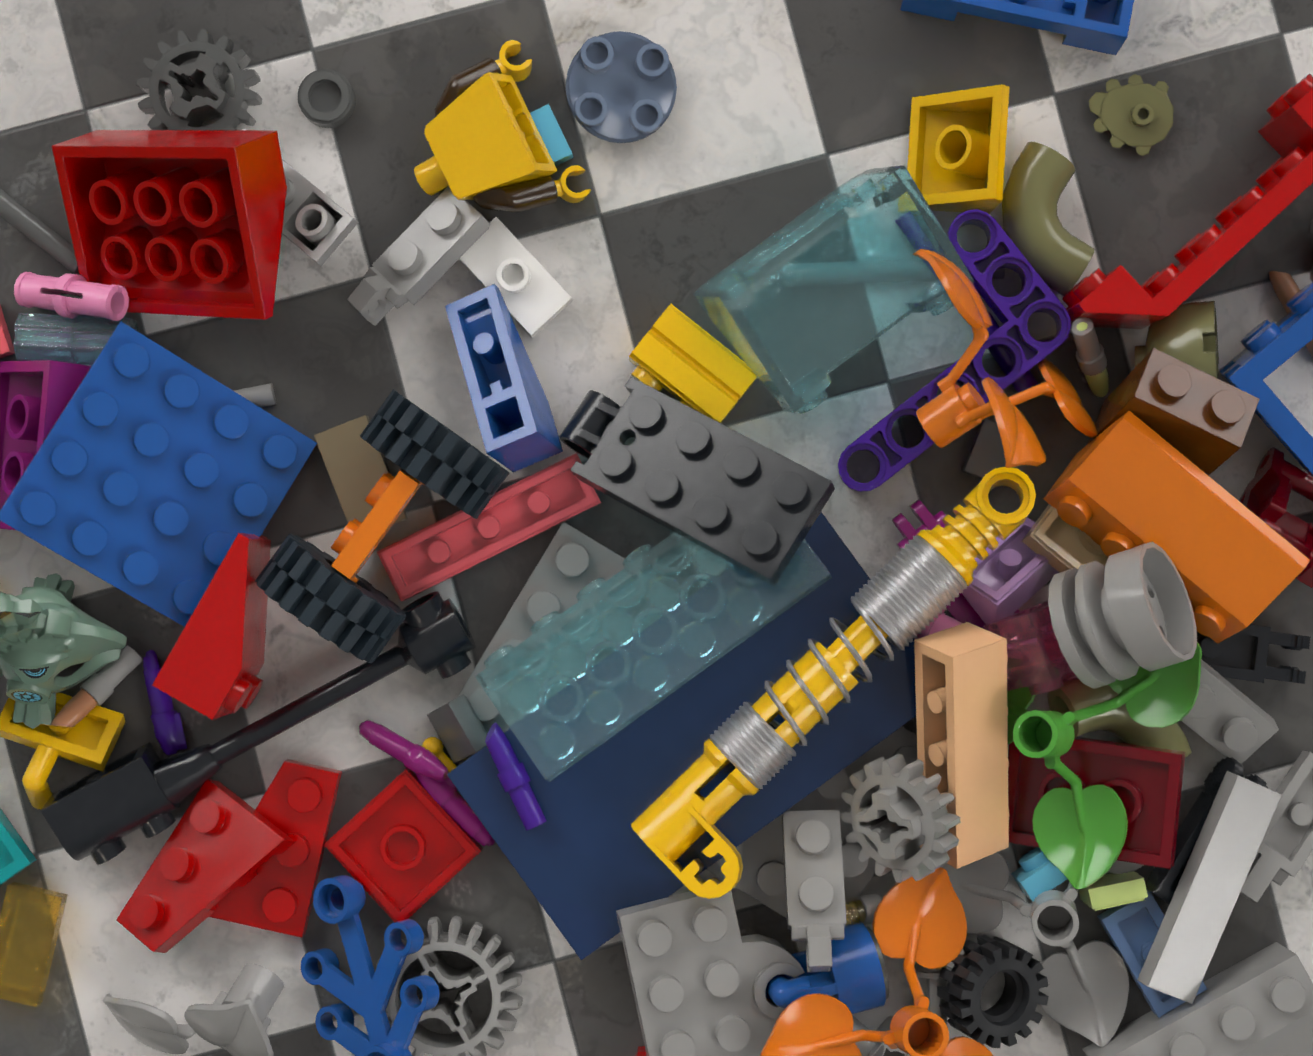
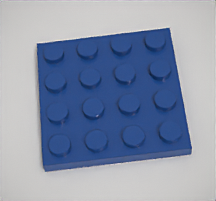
[0,321,317,627]

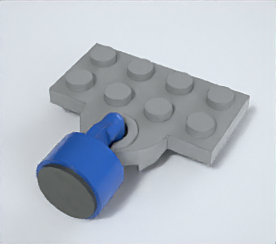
[616,891,889,1056]

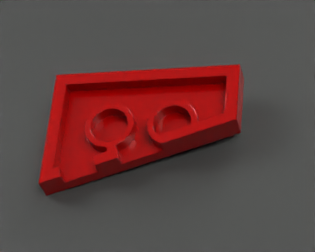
[209,759,342,938]
[116,779,295,953]

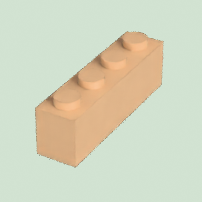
[914,622,1009,869]

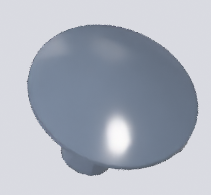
[566,31,677,143]

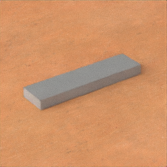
[1137,771,1282,1004]

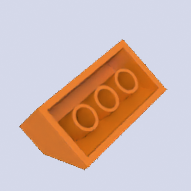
[1043,410,1310,644]

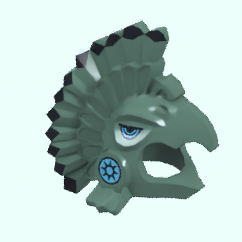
[0,573,127,729]

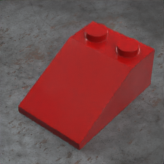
[152,533,271,720]

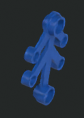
[301,875,440,1056]

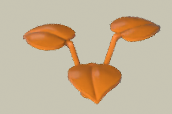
[913,249,1098,468]
[760,867,993,1056]

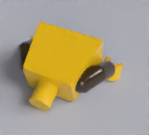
[414,40,591,212]

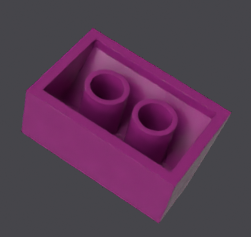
[0,360,91,530]

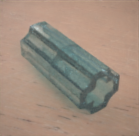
[13,313,139,365]

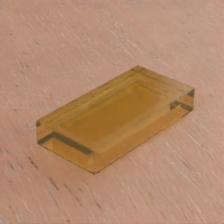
[0,882,68,1007]

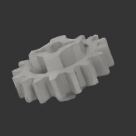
[840,754,961,883]

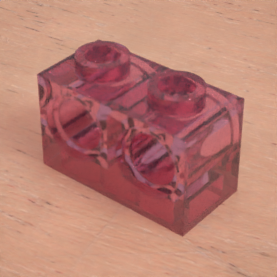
[984,600,1078,695]

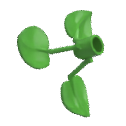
[1007,642,1202,889]

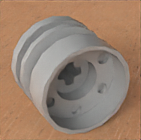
[1048,542,1197,689]

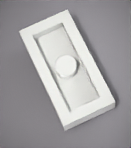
[459,217,573,338]

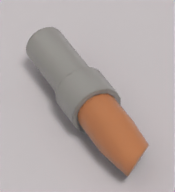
[51,646,143,727]

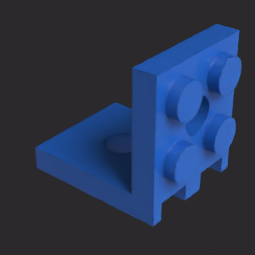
[1219,282,1313,477]

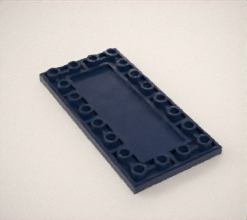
[447,512,916,960]

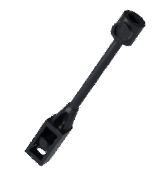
[41,591,476,865]

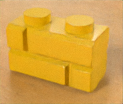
[629,304,759,423]

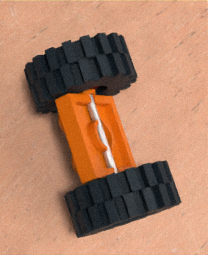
[255,389,509,663]

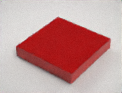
[324,768,483,922]

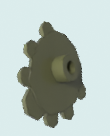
[1089,74,1174,156]

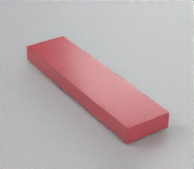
[377,453,601,602]

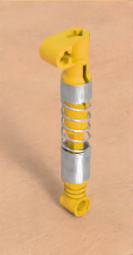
[631,467,1036,899]

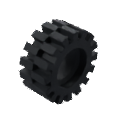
[937,935,1048,1048]

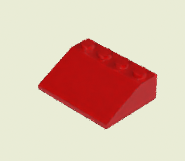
[52,130,287,320]

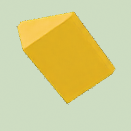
[905,84,1010,214]

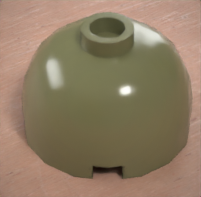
[1134,301,1219,379]

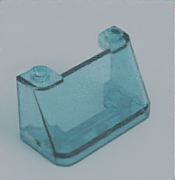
[694,165,974,414]

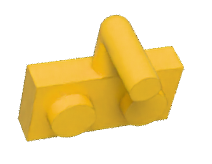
[0,692,126,809]

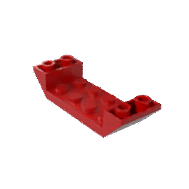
[1061,74,1313,329]

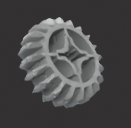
[376,916,523,1056]

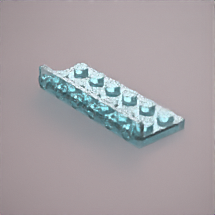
[475,529,832,782]

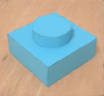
[1011,847,1067,902]

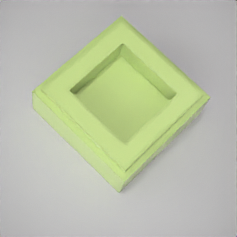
[1079,871,1148,911]

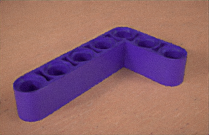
[838,209,1071,492]

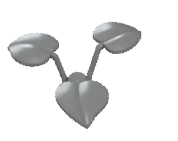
[941,852,1144,1047]
[103,963,284,1056]

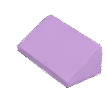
[962,517,1059,630]

